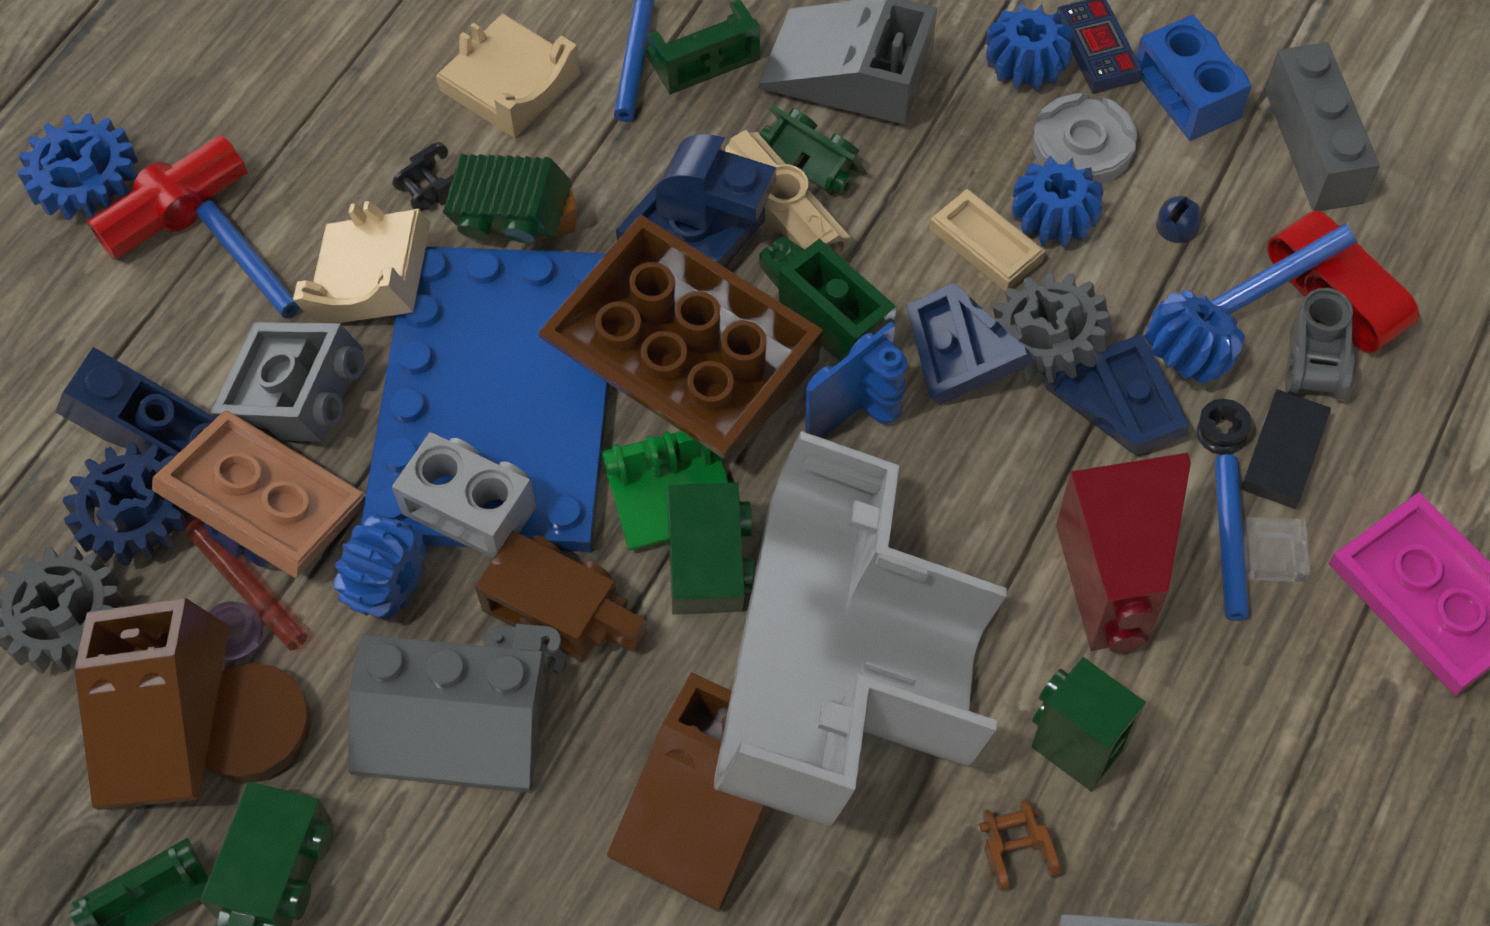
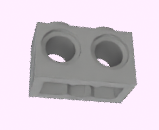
[392,432,537,559]

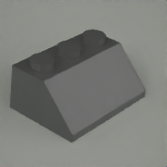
[348,634,550,793]

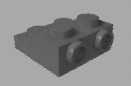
[210,322,364,442]

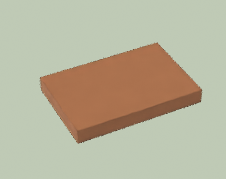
[152,410,366,579]

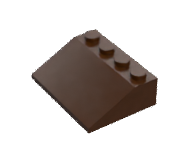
[538,214,823,459]

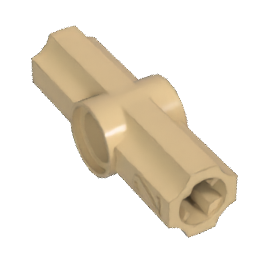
[725,130,850,257]

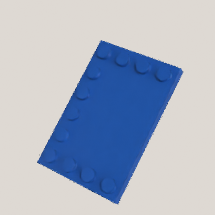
[361,246,609,553]

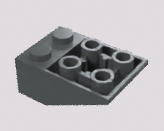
[758,0,937,125]

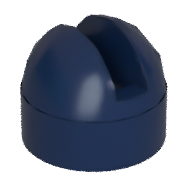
[1156,196,1202,243]

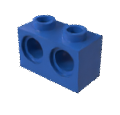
[1136,14,1252,141]

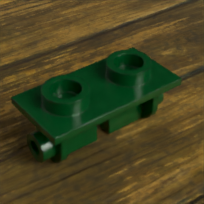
[759,105,866,195]
[70,837,209,926]

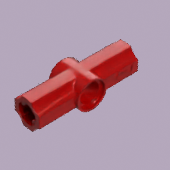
[86,135,248,260]

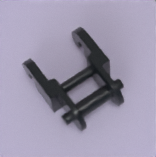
[392,142,454,211]

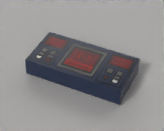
[1056,0,1142,93]

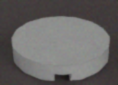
[1032,93,1137,184]

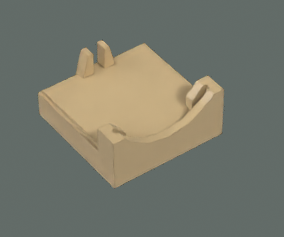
[436,13,581,139]
[293,201,431,323]

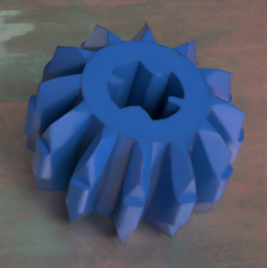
[986,3,1072,91]
[1012,155,1103,248]
[1144,290,1246,384]
[334,515,427,619]

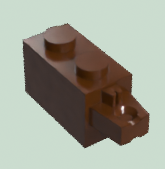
[475,530,647,663]

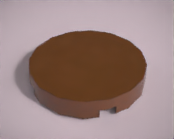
[205,663,311,784]

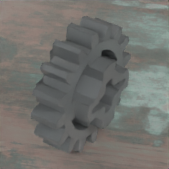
[993,272,1112,383]
[0,545,125,673]

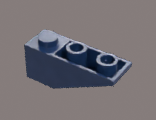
[55,347,216,458]

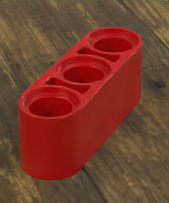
[1267,210,1420,353]

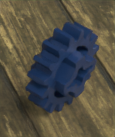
[63,443,189,566]

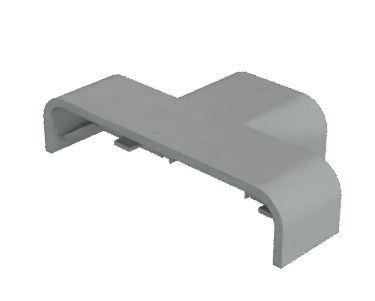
[714,431,1007,826]

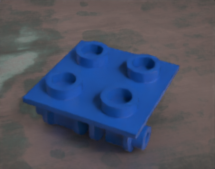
[805,322,907,438]

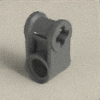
[1285,288,1354,400]

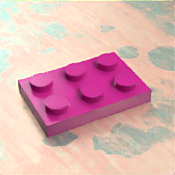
[1328,492,1490,696]

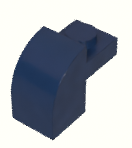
[656,134,776,231]

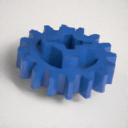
[18,114,139,220]

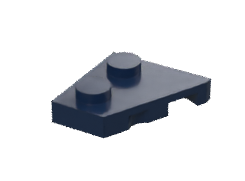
[906,282,1036,405]
[1042,333,1189,455]

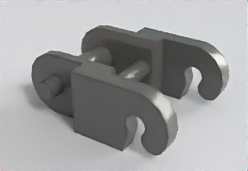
[484,624,566,674]

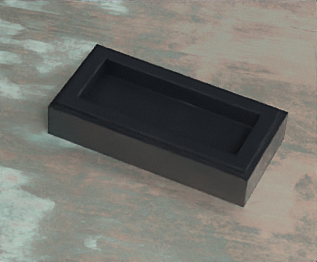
[1240,389,1331,509]

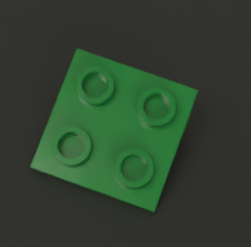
[601,431,728,551]

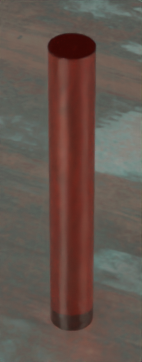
[185,518,308,651]

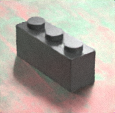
[1265,42,1380,211]

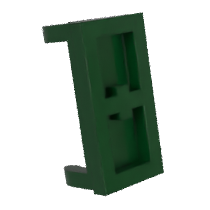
[646,0,760,95]

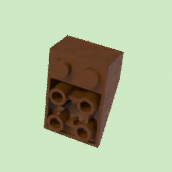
[75,598,230,810]
[607,672,773,912]

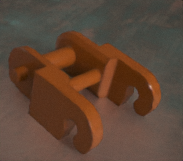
[979,800,1060,891]

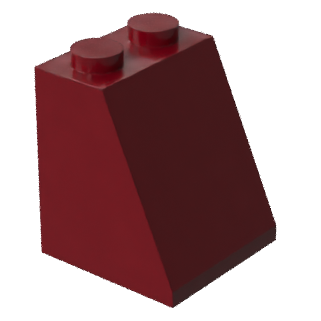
[1056,452,1191,653]

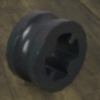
[1196,399,1252,455]

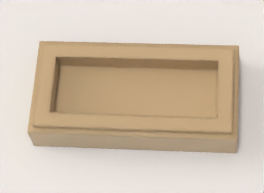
[929,189,1045,291]

